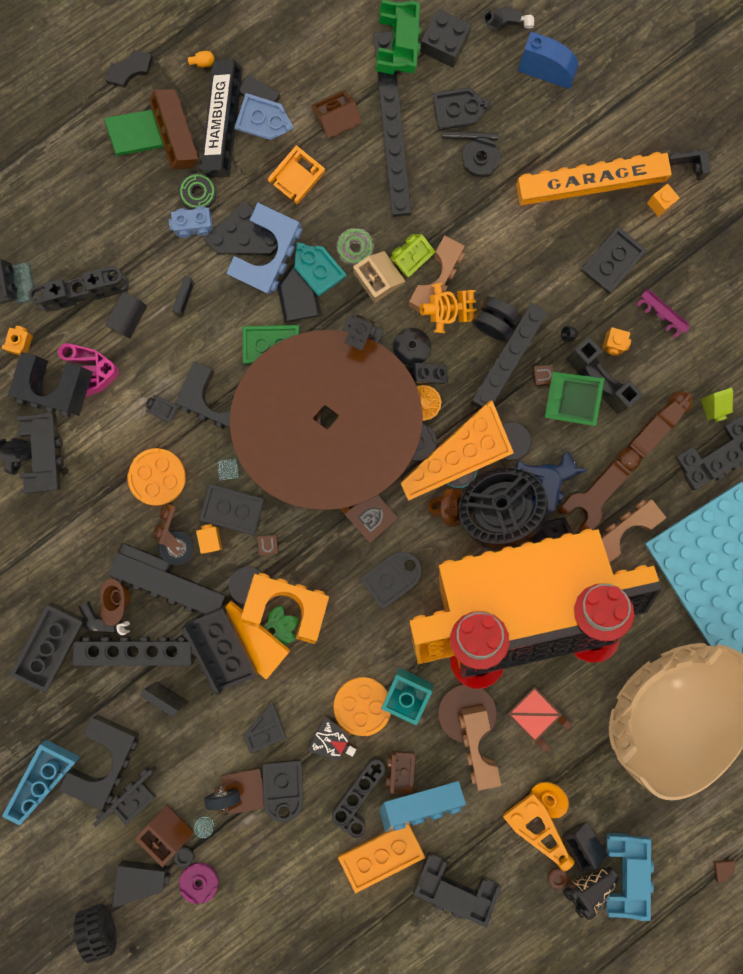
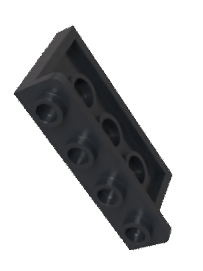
[182,606,259,695]

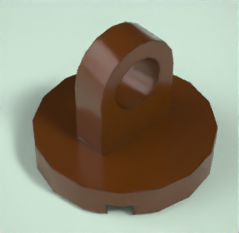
[428,489,462,527]

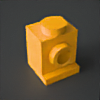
[2,326,33,355]

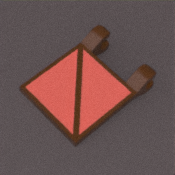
[507,687,572,752]

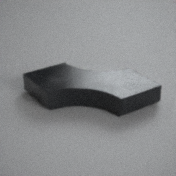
[106,50,153,88]

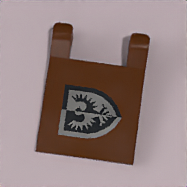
[340,495,398,543]

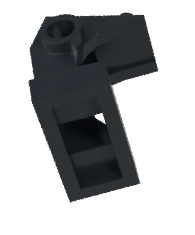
[343,314,384,351]

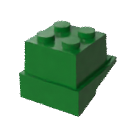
[545,372,605,426]

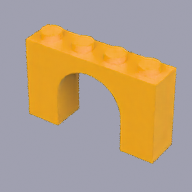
[239,573,329,644]

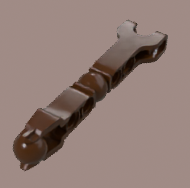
[558,391,693,531]

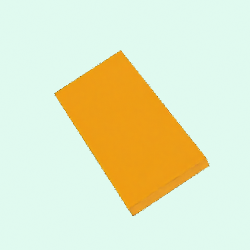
[226,601,291,680]
[338,824,425,894]

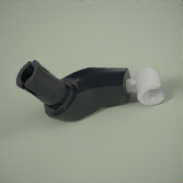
[482,6,534,31]
[78,601,130,635]

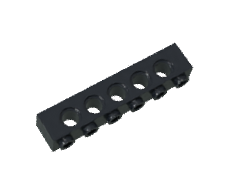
[73,637,194,666]

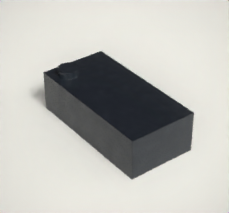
[9,602,85,693]

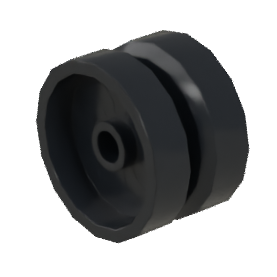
[472,296,522,342]

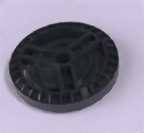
[459,467,548,548]

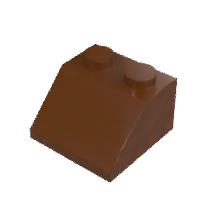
[311,90,362,138]

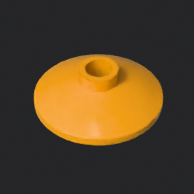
[531,782,569,818]

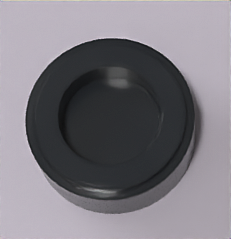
[174,846,194,868]

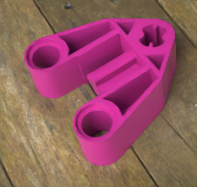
[58,343,119,397]

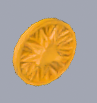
[417,385,441,421]

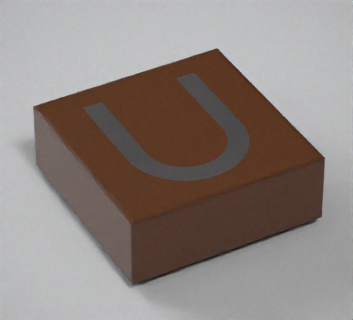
[533,365,554,386]
[257,535,279,556]

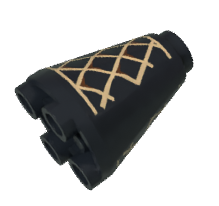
[562,867,619,920]

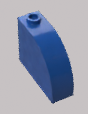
[518,32,578,89]

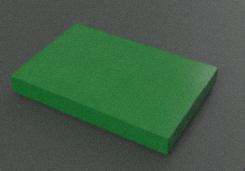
[104,110,164,156]
[242,325,300,365]

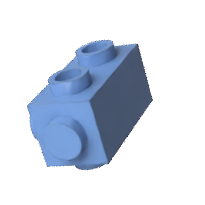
[169,206,213,238]

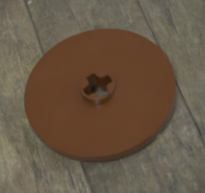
[438,684,496,743]

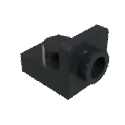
[145,395,178,423]

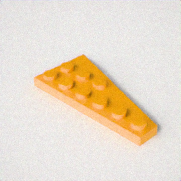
[400,400,514,501]

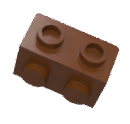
[386,751,415,795]

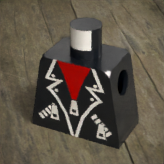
[308,714,357,761]

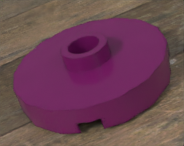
[179,862,219,904]

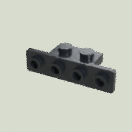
[93,766,157,827]

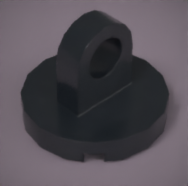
[0,438,32,475]

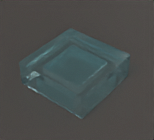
[217,458,239,481]

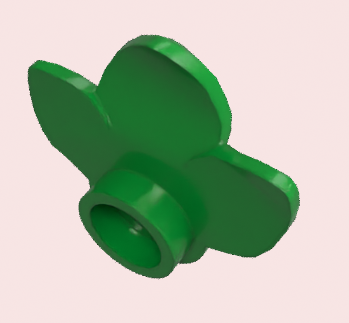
[263,605,299,644]

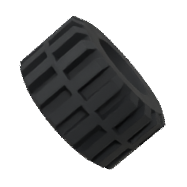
[73,903,117,963]

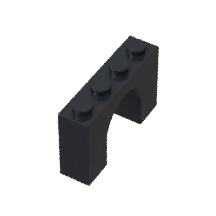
[566,337,643,414]
[7,352,93,417]
[175,361,231,429]
[59,714,139,810]

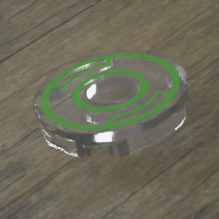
[336,228,374,266]

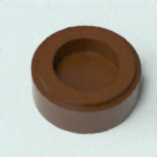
[548,867,569,889]

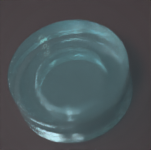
[194,817,214,838]

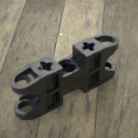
[29,267,129,311]

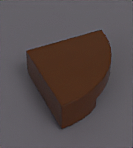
[713,859,735,883]

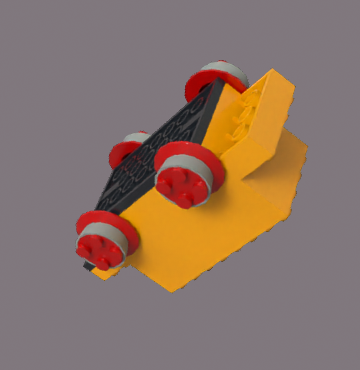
[410,529,662,689]

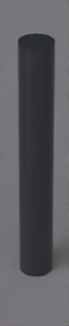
[442,131,498,141]

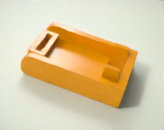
[268,145,325,204]

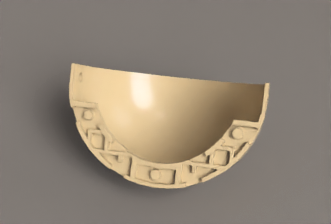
[609,643,743,800]

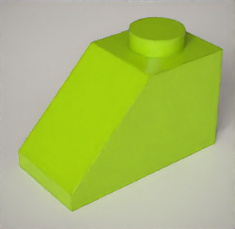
[701,388,733,422]

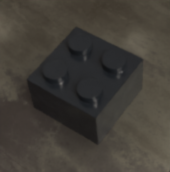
[420,9,472,68]

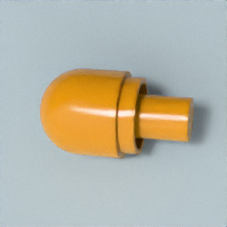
[188,51,215,68]

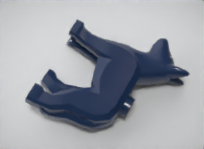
[516,451,587,515]

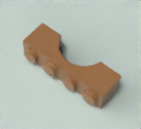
[409,235,466,316]
[601,499,666,563]
[459,705,501,791]

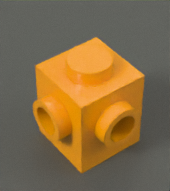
[601,327,631,356]

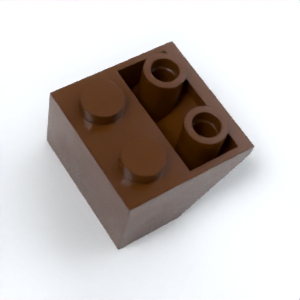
[134,804,195,867]

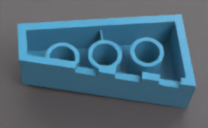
[2,740,81,825]
[379,781,466,832]

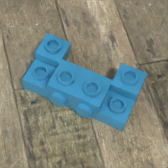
[606,833,654,921]

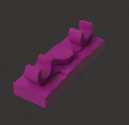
[637,288,690,338]

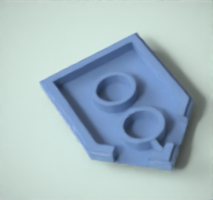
[234,93,294,140]

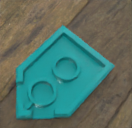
[294,242,347,296]

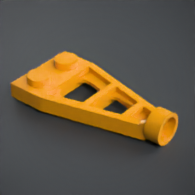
[503,791,575,872]

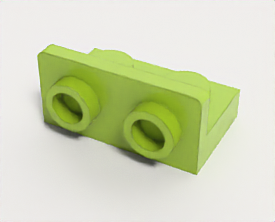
[390,234,435,278]

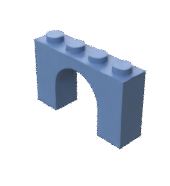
[226,203,303,294]

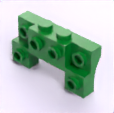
[375,0,421,75]

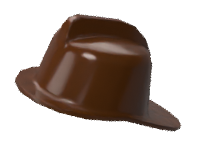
[100,579,131,626]

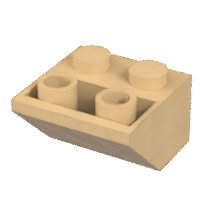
[353,251,406,303]

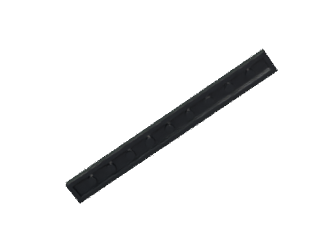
[374,32,411,217]

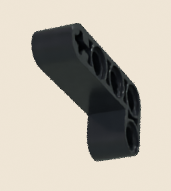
[332,756,385,838]

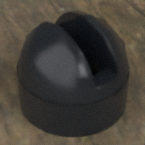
[561,326,578,342]

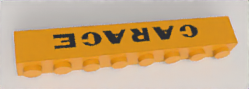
[516,152,672,206]

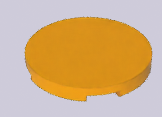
[127,448,186,506]
[334,677,391,736]

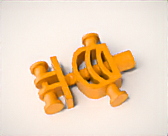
[419,282,477,333]

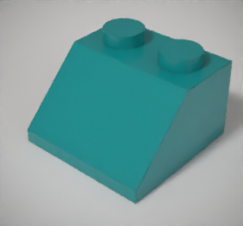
[381,668,434,726]

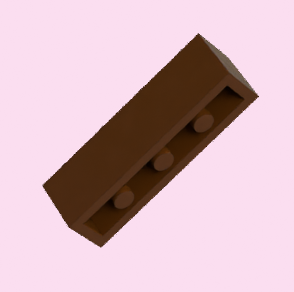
[149,89,198,170]

